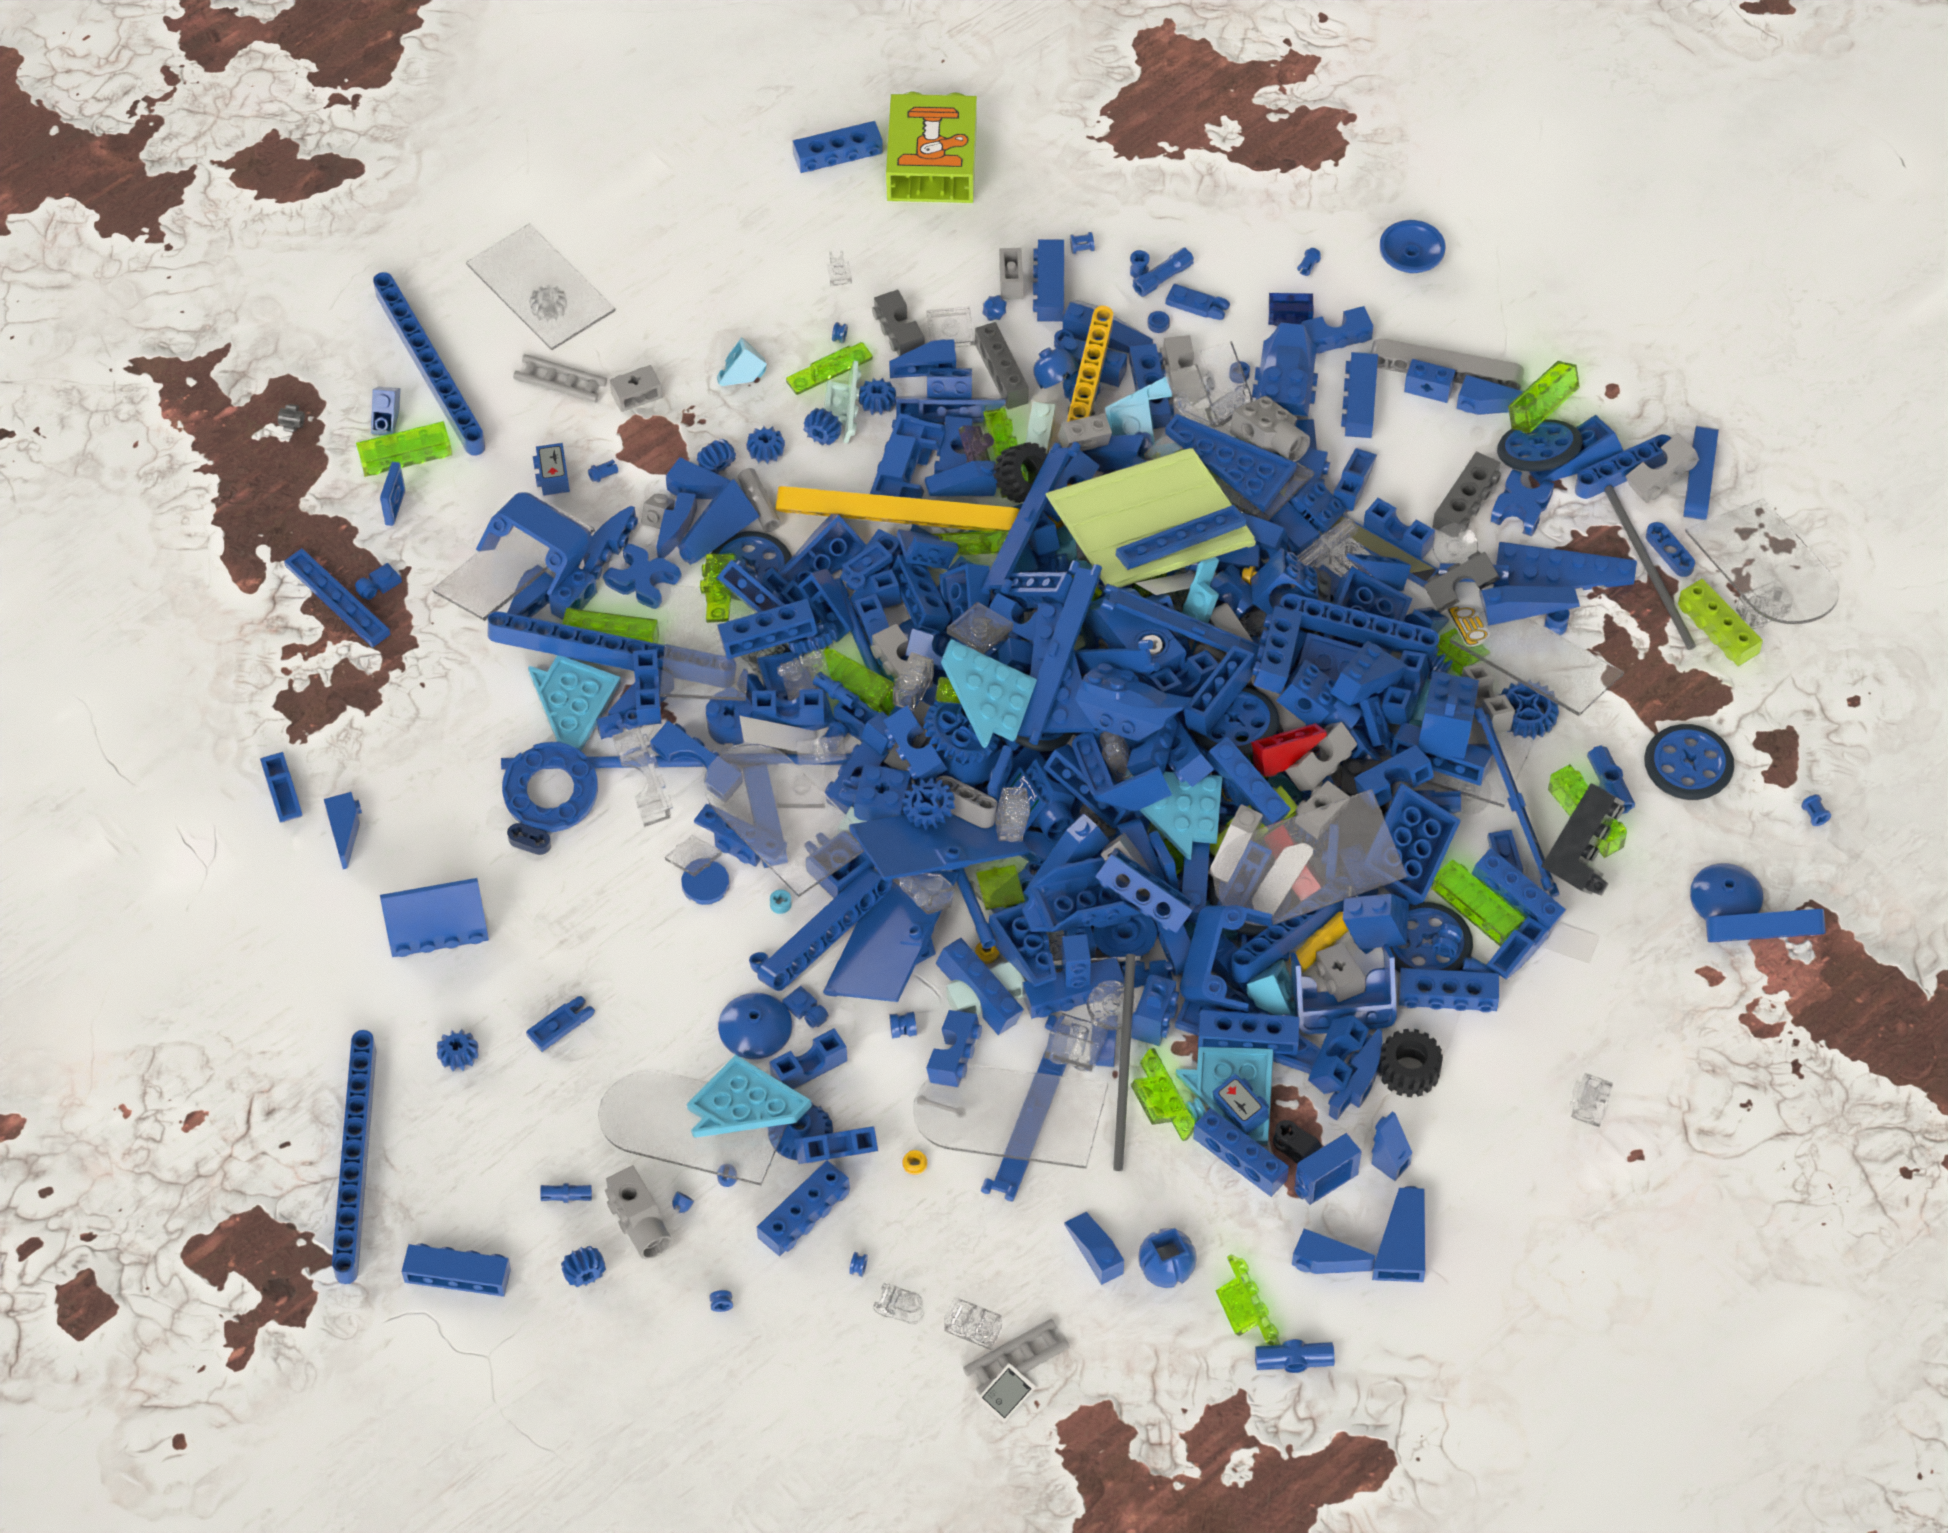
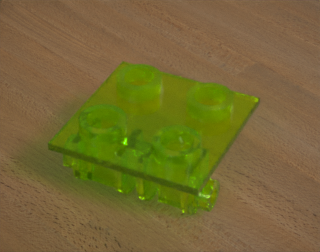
[1437,628,1490,676]

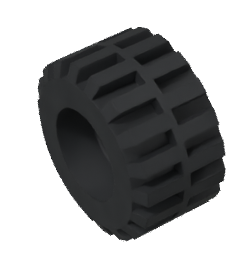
[993,442,1048,503]
[1378,1029,1443,1098]

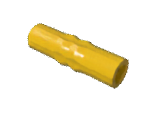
[1289,912,1349,973]

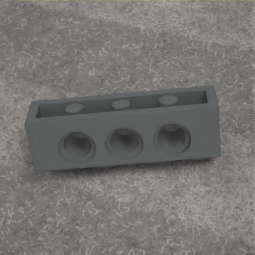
[975,322,1029,410]
[1432,451,1502,539]

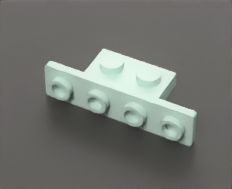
[824,360,861,443]

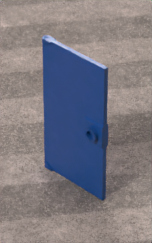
[849,804,1029,881]
[823,870,959,1002]

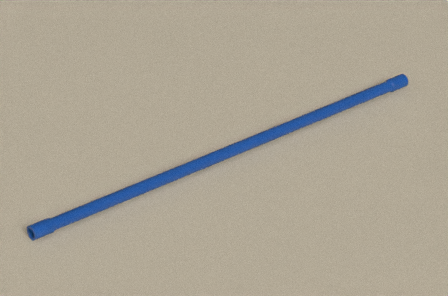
[835,578,996,949]

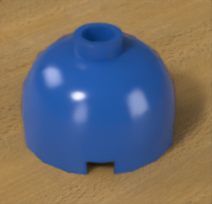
[1033,347,1079,389]

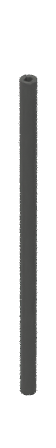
[1604,485,1696,650]
[1113,954,1136,1171]

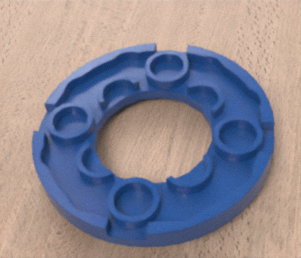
[502,742,598,832]

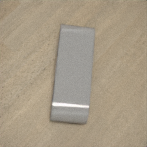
[935,776,998,828]

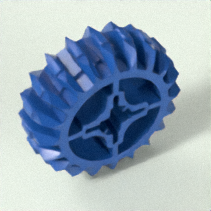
[1499,680,1559,741]

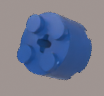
[706,689,753,746]

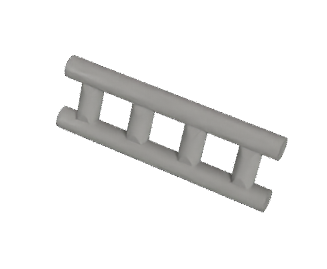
[513,354,607,403]
[963,1319,1070,1395]

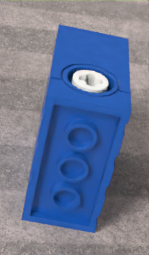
[1082,587,1186,684]

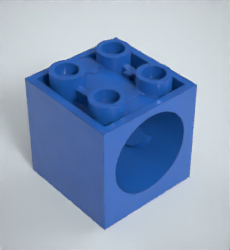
[1251,548,1319,614]

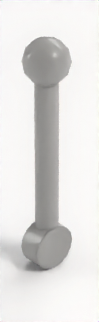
[917,1095,966,1118]

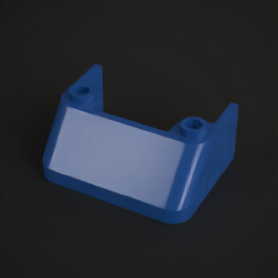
[476,492,592,596]
[1072,728,1172,811]
[1180,905,1274,1013]
[1290,944,1397,1035]

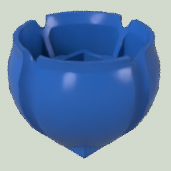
[1138,1228,1197,1288]

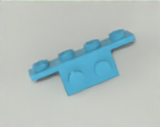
[1179,557,1219,637]

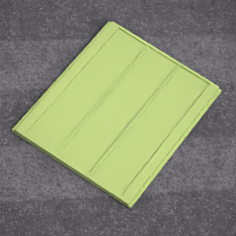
[1046,448,1256,588]

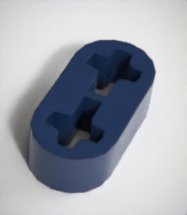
[507,823,551,855]

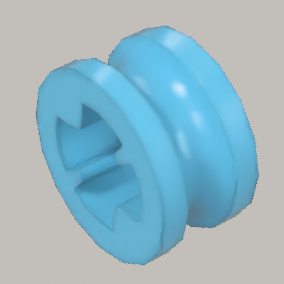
[770,890,792,914]
[1185,1098,1206,1123]

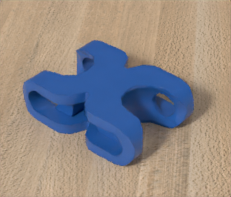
[1490,469,1554,536]
[603,544,682,609]
[1210,564,1256,620]

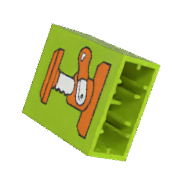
[886,91,977,203]

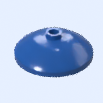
[1379,220,1446,273]
[1690,863,1763,920]
[718,993,792,1059]

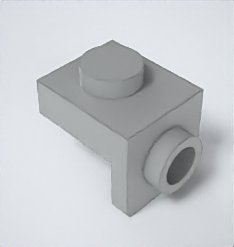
[641,494,675,529]

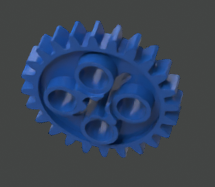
[923,695,1000,764]

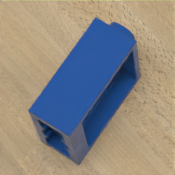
[1294,1133,1362,1205]

